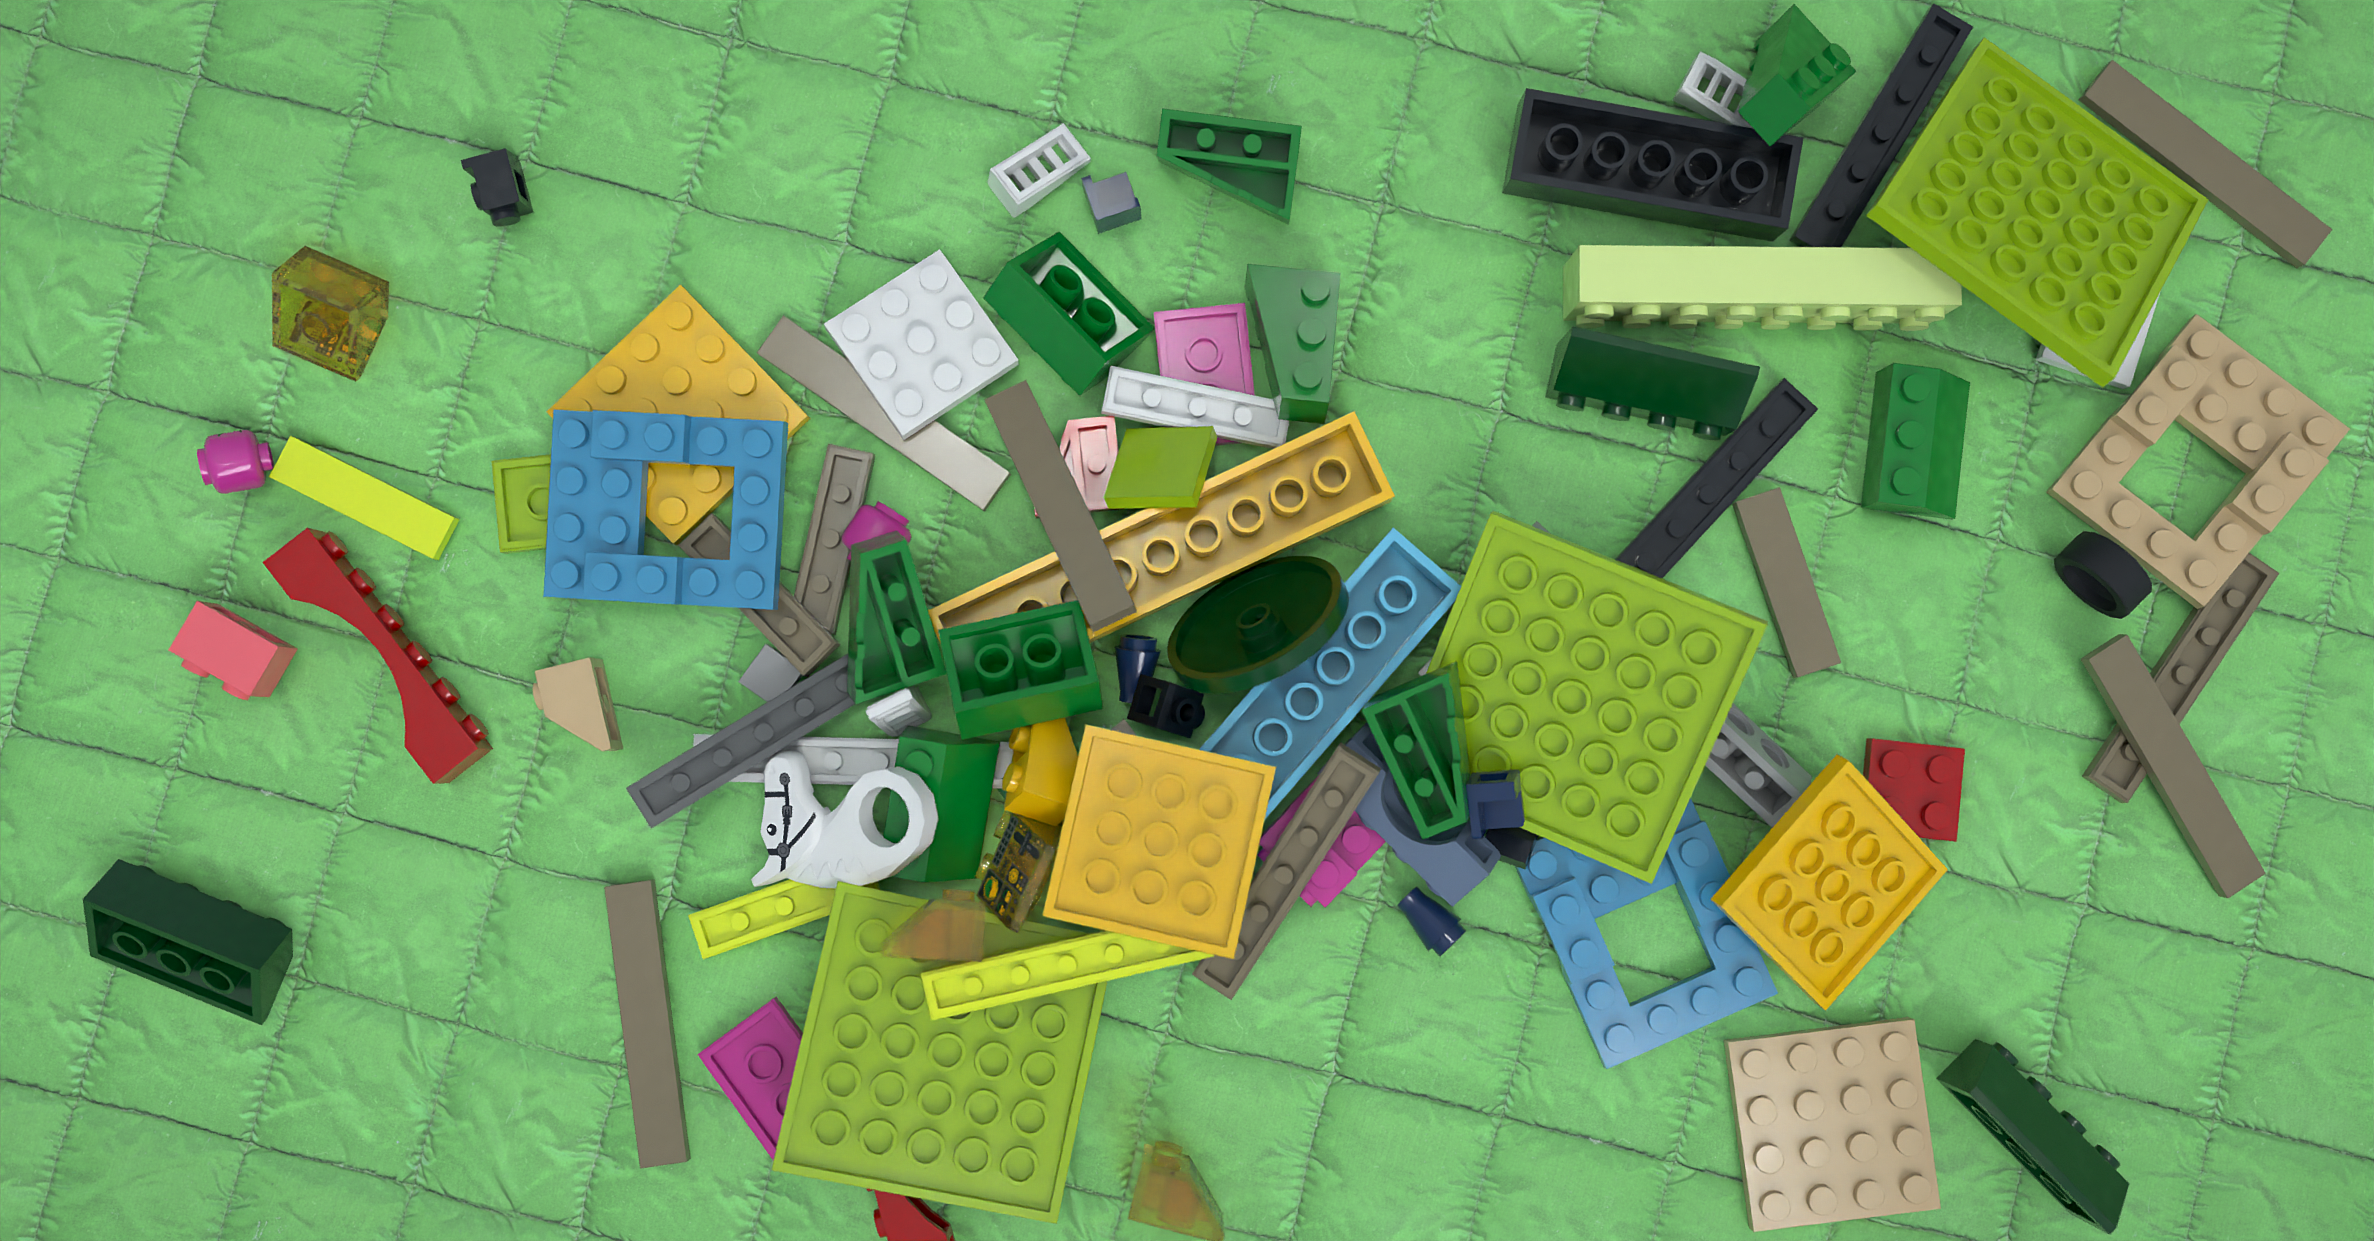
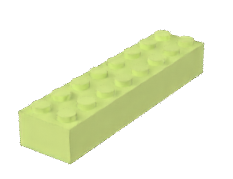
[1563,245,1962,331]

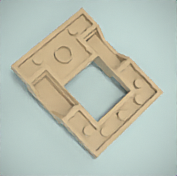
[2046,314,2350,609]

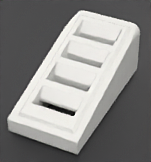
[1673,51,1753,128]
[988,123,1091,218]
[866,686,932,737]

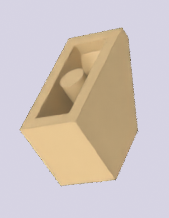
[532,657,623,751]

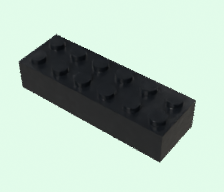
[1502,88,1804,242]

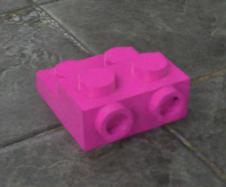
[1257,775,1386,908]

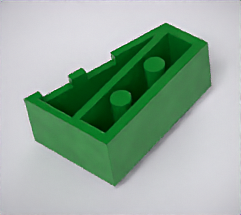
[1738,4,1857,146]
[1156,108,1302,225]
[1245,264,1341,424]
[847,531,947,704]
[1362,661,1471,839]

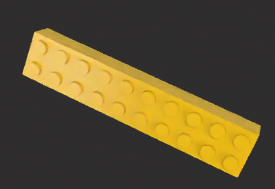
[928,411,1395,644]

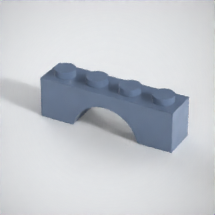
[1317,722,1501,907]

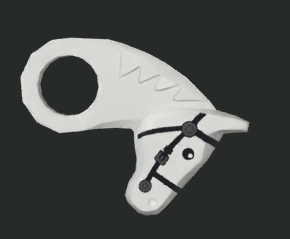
[751,750,938,888]

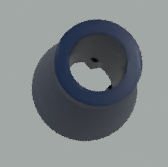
[1115,634,1161,703]
[1397,886,1467,957]

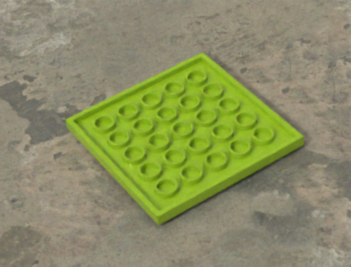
[1866,37,2209,388]
[1426,511,1768,884]
[772,881,1108,1224]

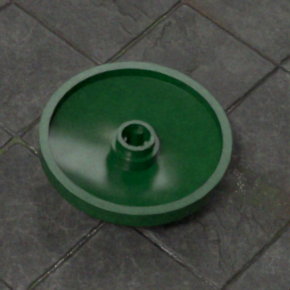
[1167,556,1349,694]

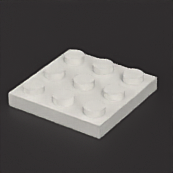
[824,249,1019,440]

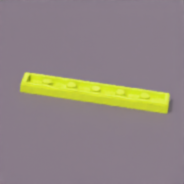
[921,930,1214,1021]

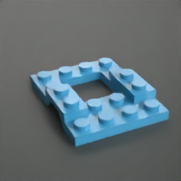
[543,410,788,610]
[1515,798,1778,1069]

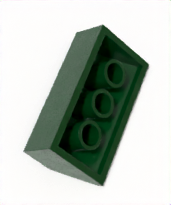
[1545,327,1760,441]
[83,859,293,1025]
[1936,1039,2129,1235]

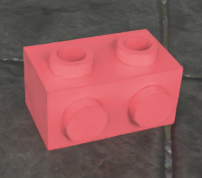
[169,601,298,700]

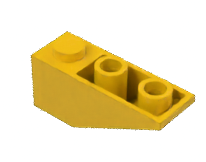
[1002,717,1078,826]

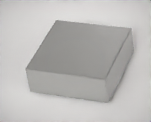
[738,644,803,702]

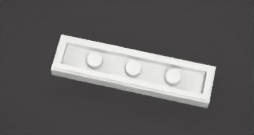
[1101,366,1289,449]

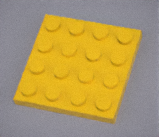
[546,285,811,546]
[1043,725,1276,959]
[1710,754,1948,1011]

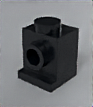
[461,148,534,227]
[1127,674,1205,738]

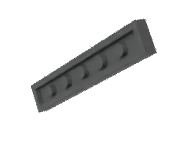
[626,654,855,829]

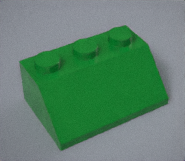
[983,231,1155,396]
[1861,363,1970,520]
[938,600,1103,740]
[883,725,1000,883]

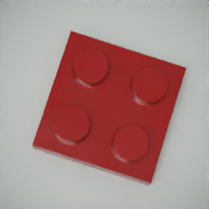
[1863,738,1965,842]

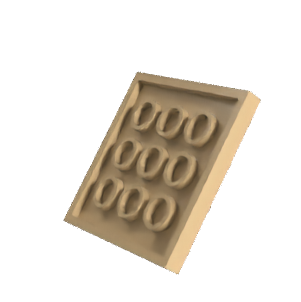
[1724,1017,1941,1232]

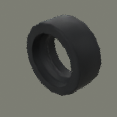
[2054,531,2152,619]

